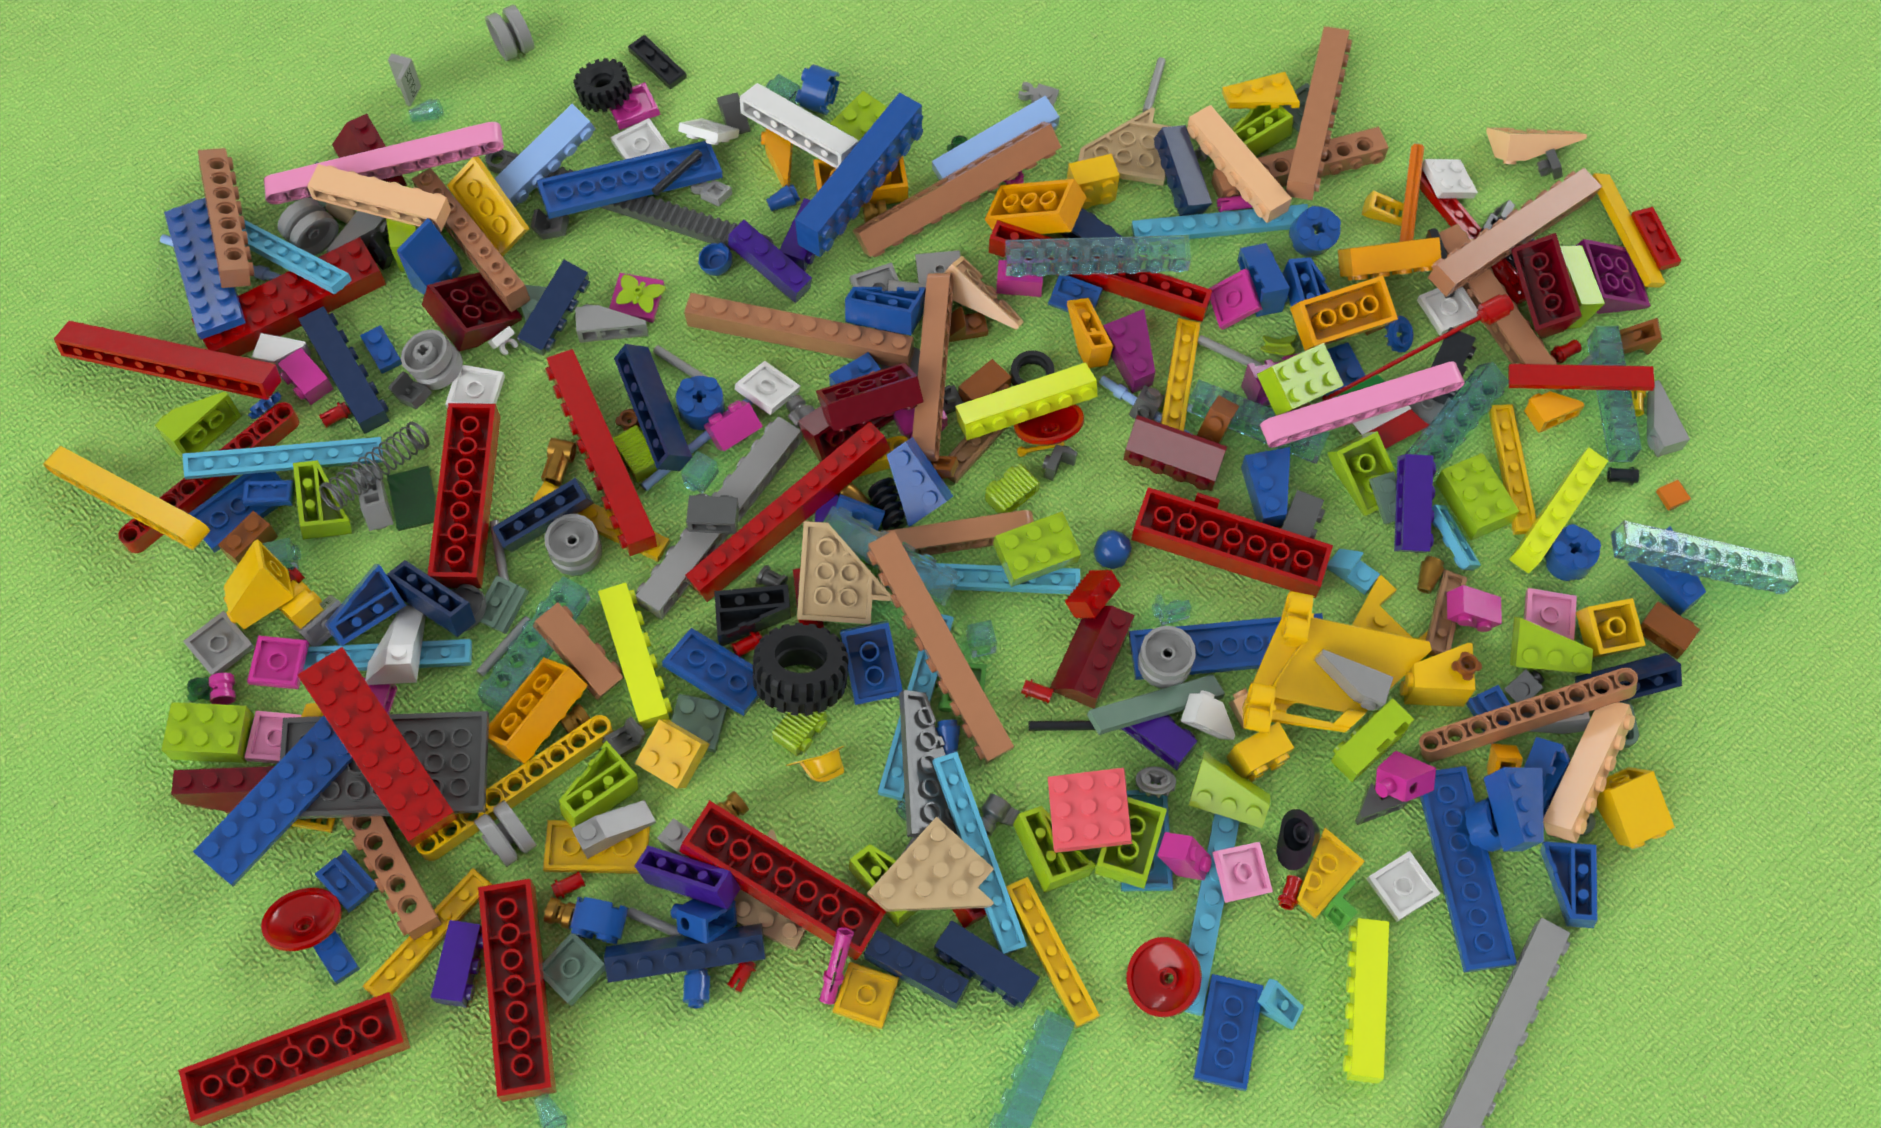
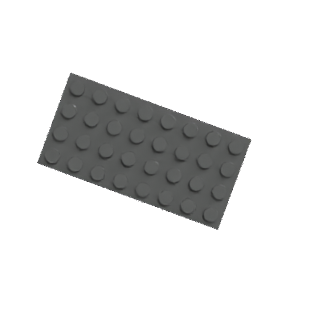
[280,711,489,819]

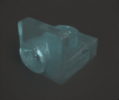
[1152,594,1192,625]

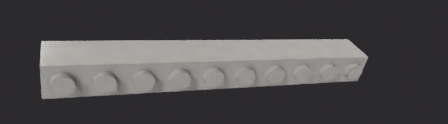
[636,416,802,620]
[1439,917,1570,1128]

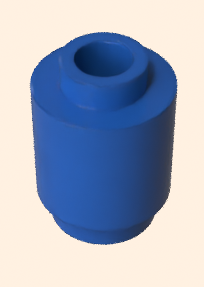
[683,968,710,1009]

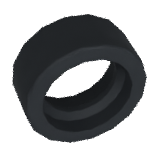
[1010,350,1055,386]

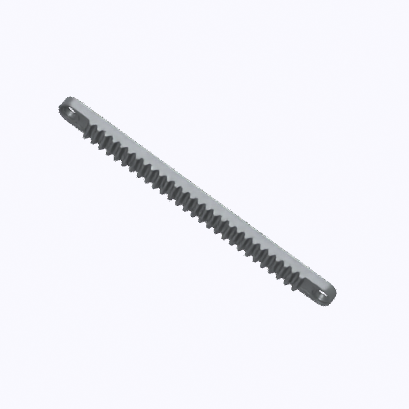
[485,149,774,252]

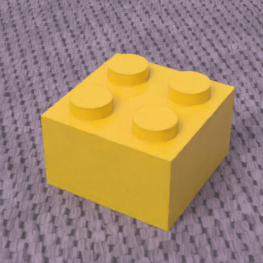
[1067,154,1120,209]
[1576,598,1646,658]
[635,719,710,789]
[1227,722,1294,782]

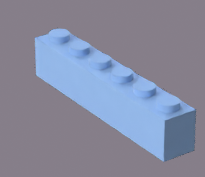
[932,95,1059,180]
[494,104,596,207]

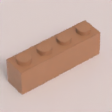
[533,602,623,700]

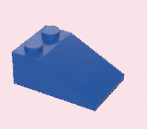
[397,218,462,295]
[840,620,903,705]

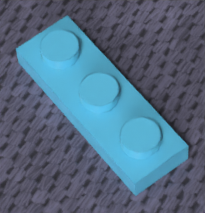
[1432,504,1481,570]

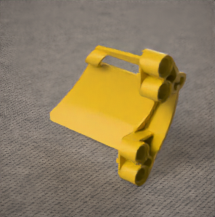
[1242,591,1432,734]

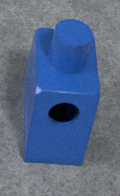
[671,899,737,944]

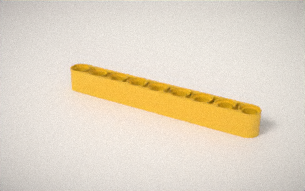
[43,446,210,550]
[415,715,614,861]

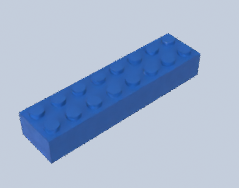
[795,92,923,257]

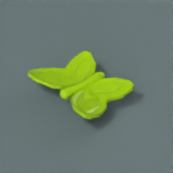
[616,274,666,313]
[1260,335,1297,356]

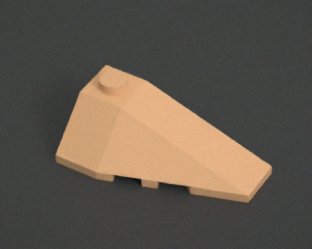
[1486,127,1587,164]
[944,256,1024,330]

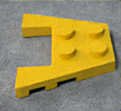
[1352,575,1428,640]

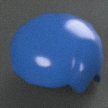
[698,242,733,276]
[1094,530,1132,569]

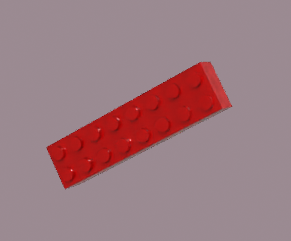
[191,237,386,357]
[428,403,501,589]
[1131,487,1333,599]
[297,647,457,848]
[679,800,886,960]
[478,878,556,1102]
[178,992,410,1127]

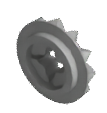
[1136,767,1176,799]

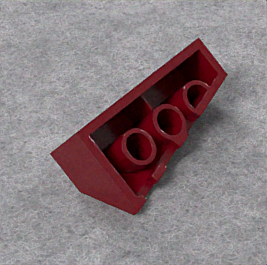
[171,766,274,813]

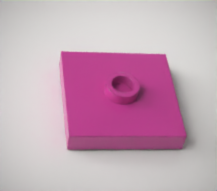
[609,82,661,130]
[1208,268,1262,330]
[609,273,665,323]
[247,635,309,690]

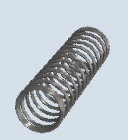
[319,421,430,511]

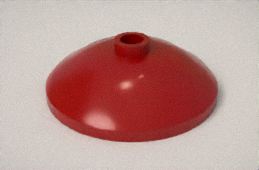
[1014,404,1084,446]
[261,888,342,951]
[1126,937,1202,1018]

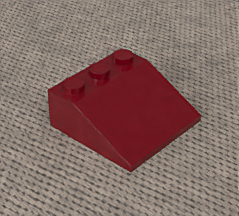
[422,272,523,352]

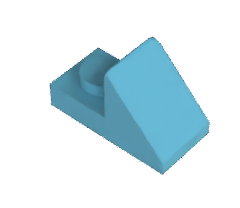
[1327,549,1380,595]
[1258,979,1304,1030]

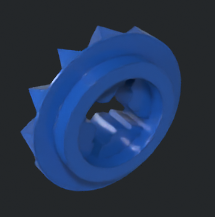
[1385,316,1413,353]
[248,391,281,419]

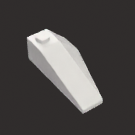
[365,605,426,685]

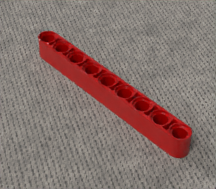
[118,402,299,554]

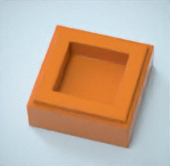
[1656,480,1691,511]

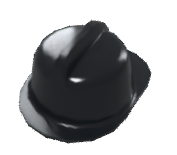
[1276,809,1320,870]

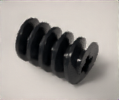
[868,477,908,531]

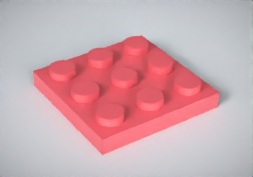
[1048,768,1132,853]

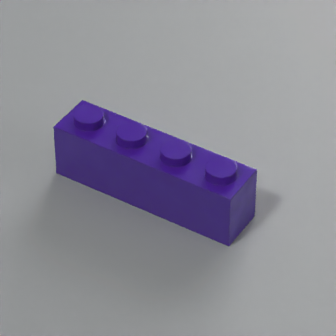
[728,220,812,304]
[1394,454,1436,553]
[635,845,741,910]

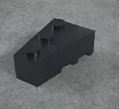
[1431,327,1477,405]
[714,584,791,646]

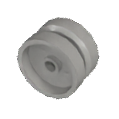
[485,4,535,61]
[277,198,339,256]
[401,329,463,390]
[545,514,602,576]
[1138,626,1196,688]
[474,800,537,867]

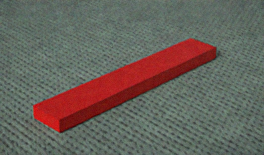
[1508,364,1655,391]

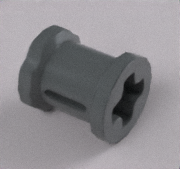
[756,565,788,586]

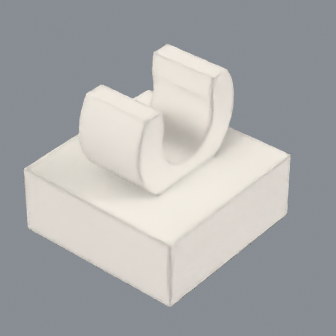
[488,326,518,355]

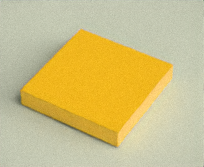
[832,962,899,1029]

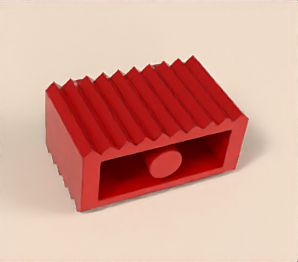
[1065,570,1121,619]

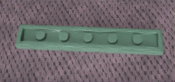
[1087,674,1225,735]

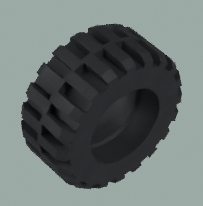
[753,623,849,716]

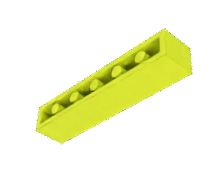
[955,362,1098,441]
[1509,447,1608,574]
[598,583,672,730]
[1343,918,1389,1084]

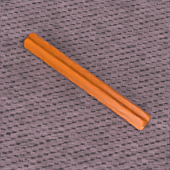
[1400,144,1424,242]

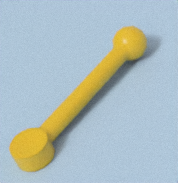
[1017,442,1065,457]

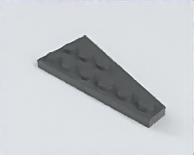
[899,690,959,837]

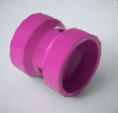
[209,673,236,705]

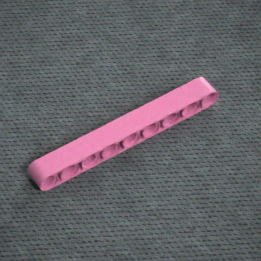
[1260,361,1465,448]

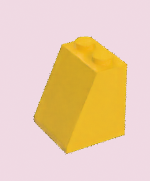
[224,539,294,629]
[1400,643,1476,707]
[1596,767,1675,849]

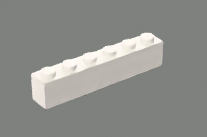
[740,83,859,169]

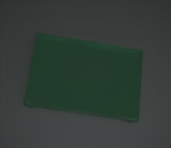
[387,466,436,531]

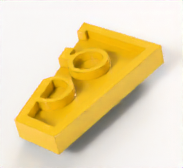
[1222,72,1300,109]
[1296,828,1365,919]

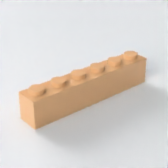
[1187,105,1292,223]
[307,164,451,232]
[1543,702,1635,843]

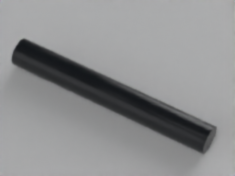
[652,149,702,196]
[1028,720,1095,731]

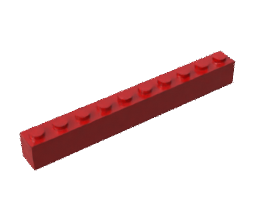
[989,220,1213,323]
[54,321,281,400]
[545,349,657,556]
[685,422,890,602]

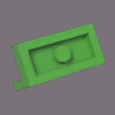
[1322,879,1358,932]

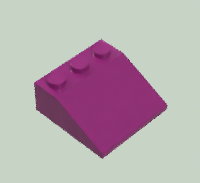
[1575,239,1650,314]

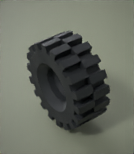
[573,58,632,112]

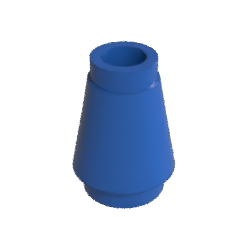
[766,184,800,212]
[936,720,960,755]

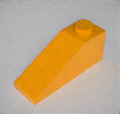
[761,128,793,187]
[1067,298,1113,368]

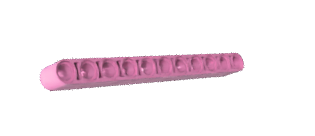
[264,122,504,205]

